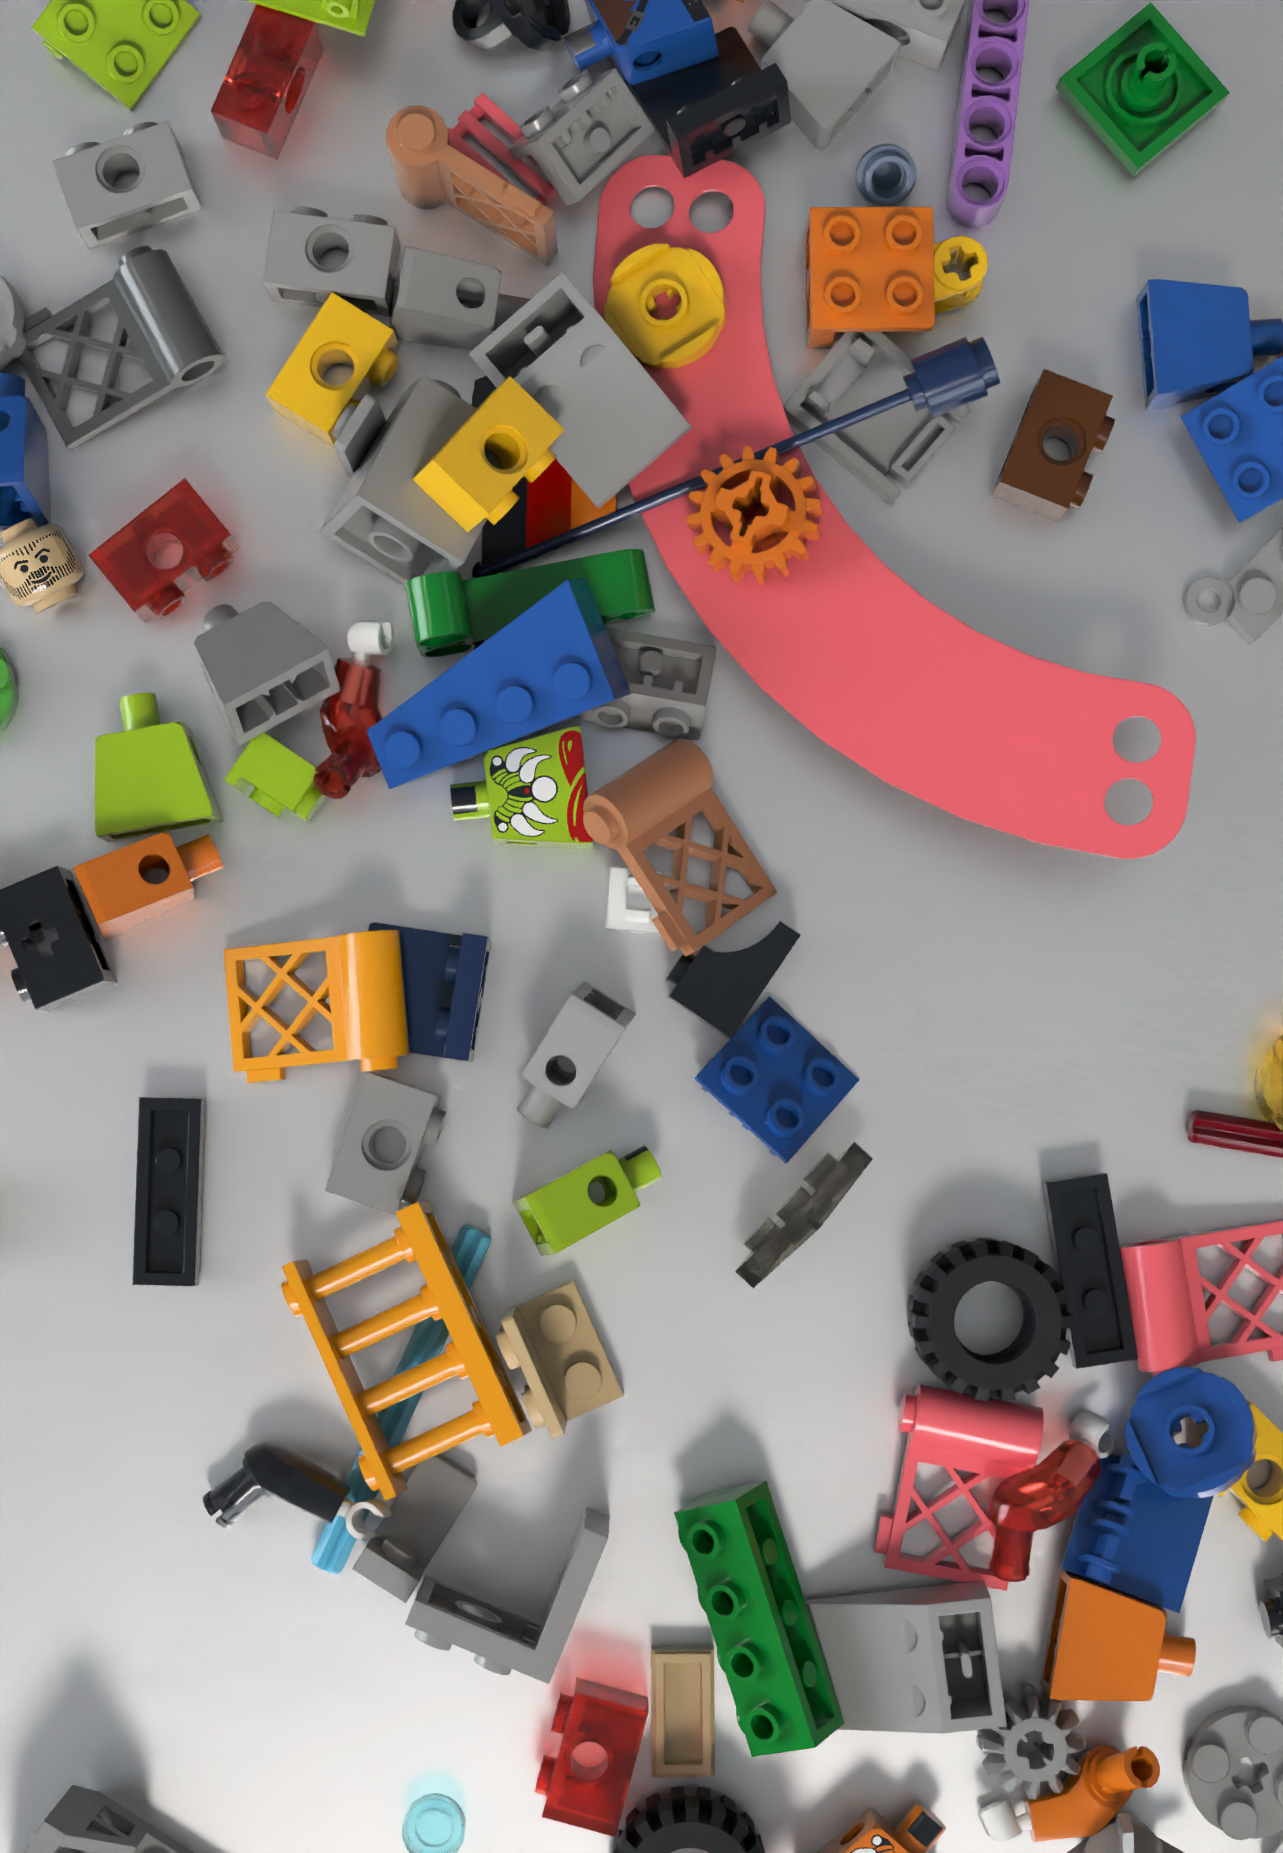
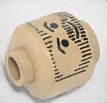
[0,517,84,614]

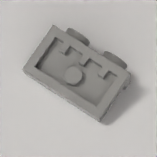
[508,68,655,206]
[581,627,717,740]

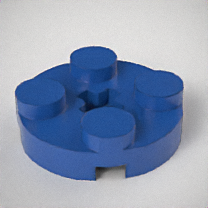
[1125,1367,1257,1498]

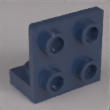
[368,922,492,1062]

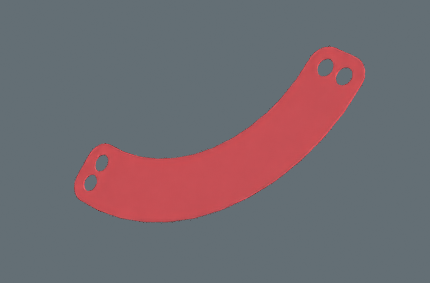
[593,155,1196,859]

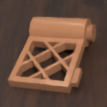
[386,106,558,266]
[583,738,777,956]

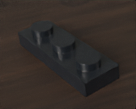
[132,1097,205,1286]
[1042,1173,1138,1369]

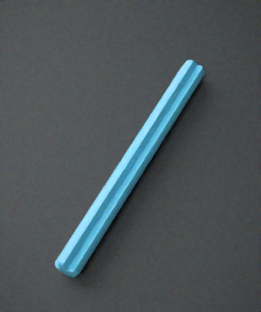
[311,1225,491,1575]

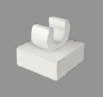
[606,867,672,934]

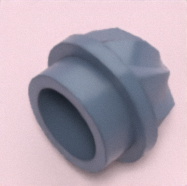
[855,144,917,207]

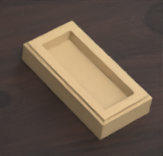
[651,1645,715,1777]

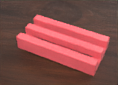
[448,93,558,206]

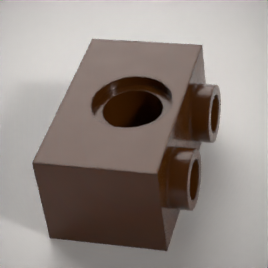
[991,369,1115,522]

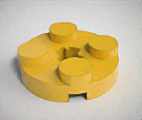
[604,244,727,368]

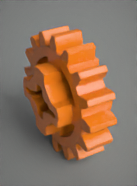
[686,446,824,585]

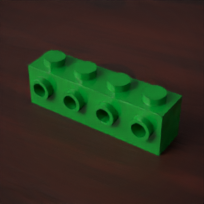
[674,1481,844,1757]

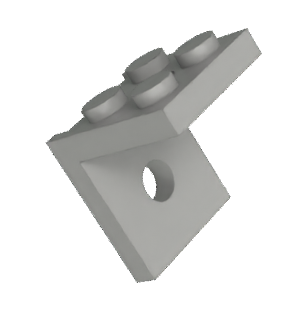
[405,1507,610,1684]

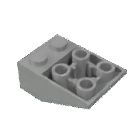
[468,271,692,509]
[805,1580,1007,1734]

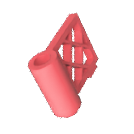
[1119,1219,1283,1378]
[873,1384,1044,1591]

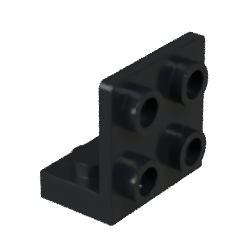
[630,27,791,179]

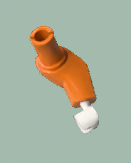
[978,1745,1160,1843]

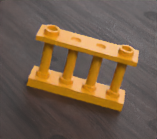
[281,1202,532,1501]

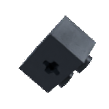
[0,866,117,1011]

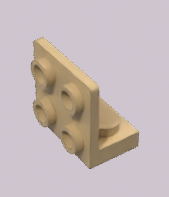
[495,1280,624,1439]

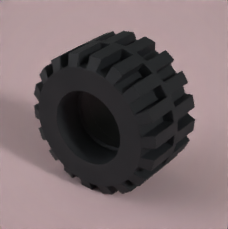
[908,1238,1074,1402]
[613,1786,765,1853]

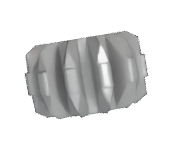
[976,1685,1086,1800]

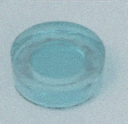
[402,1793,466,1853]

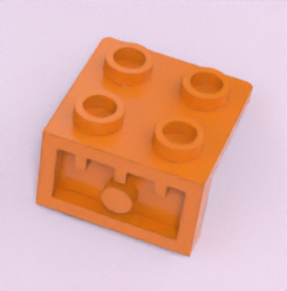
[805,207,935,349]

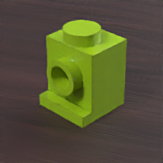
[224,733,327,822]

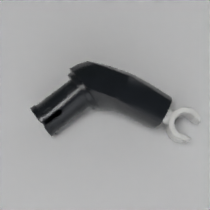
[203,1443,391,1540]

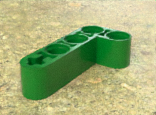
[405,549,656,657]

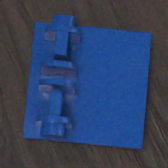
[1180,356,1283,523]
[694,996,859,1164]
[1060,1454,1214,1613]

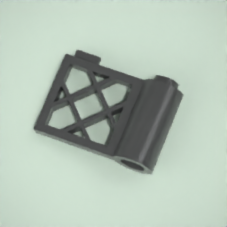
[18,246,225,450]

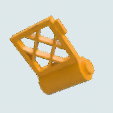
[223,930,410,1083]

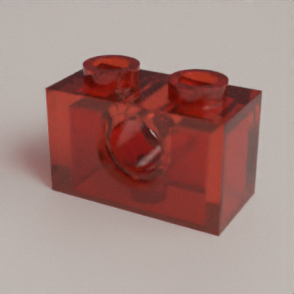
[211,4,323,160]
[88,478,241,623]
[534,1677,649,1837]

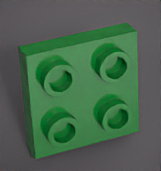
[1055,2,1230,177]

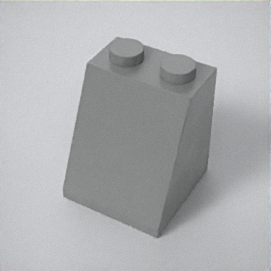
[319,373,502,585]

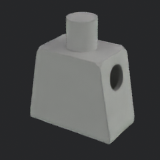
[748,0,901,153]
[389,246,530,350]
[193,602,341,746]
[517,981,636,1129]

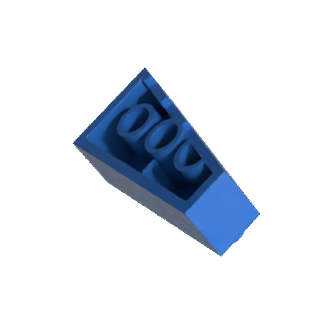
[366,577,631,789]

